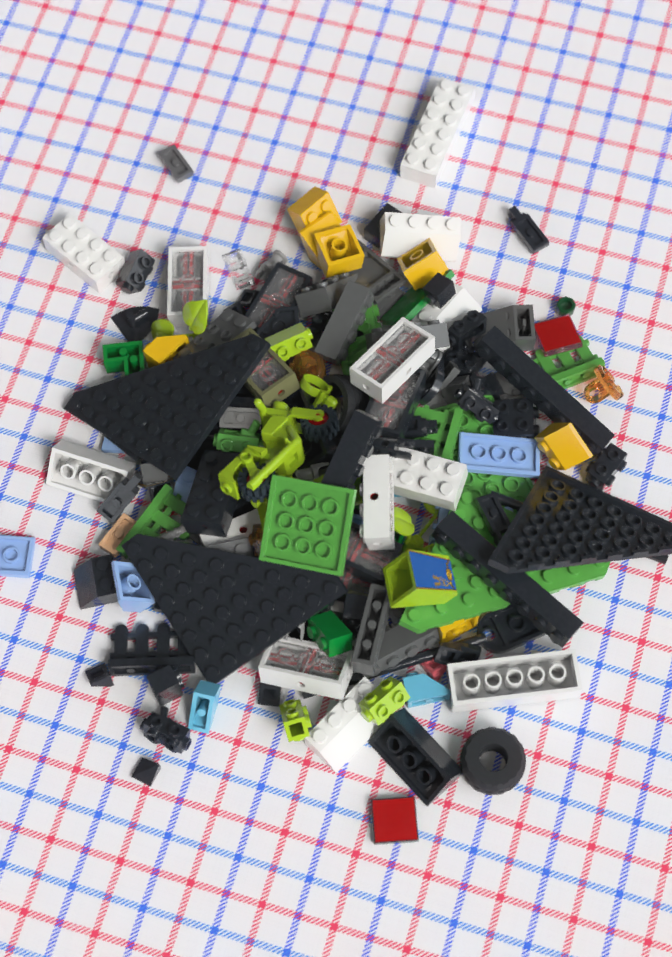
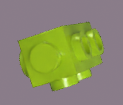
[265,322,313,361]
[358,676,411,726]
[279,699,312,742]

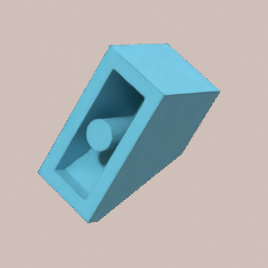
[402,672,450,708]
[188,680,221,734]

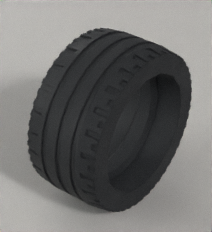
[315,374,370,436]

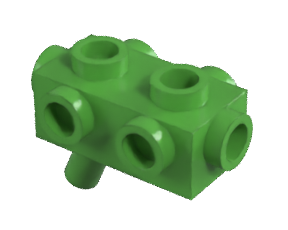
[213,419,264,453]

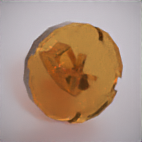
[289,350,326,388]
[584,365,624,404]

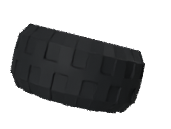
[460,727,526,795]

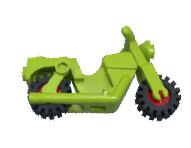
[218,398,339,508]

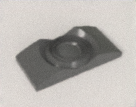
[339,239,407,304]

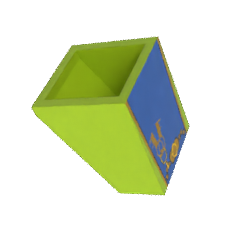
[383,549,458,608]

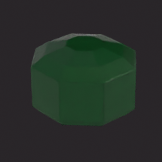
[556,296,576,316]

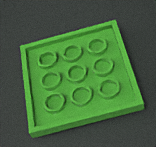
[259,474,357,576]

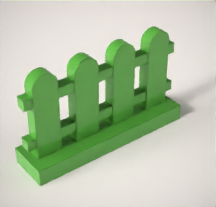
[533,335,605,389]
[414,405,464,460]
[116,484,190,561]

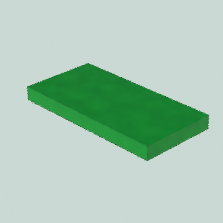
[380,269,455,326]

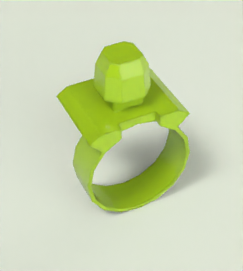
[299,374,338,409]

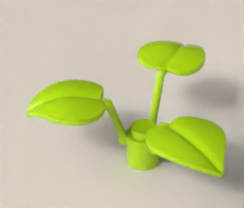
[151,299,208,340]
[394,502,439,554]

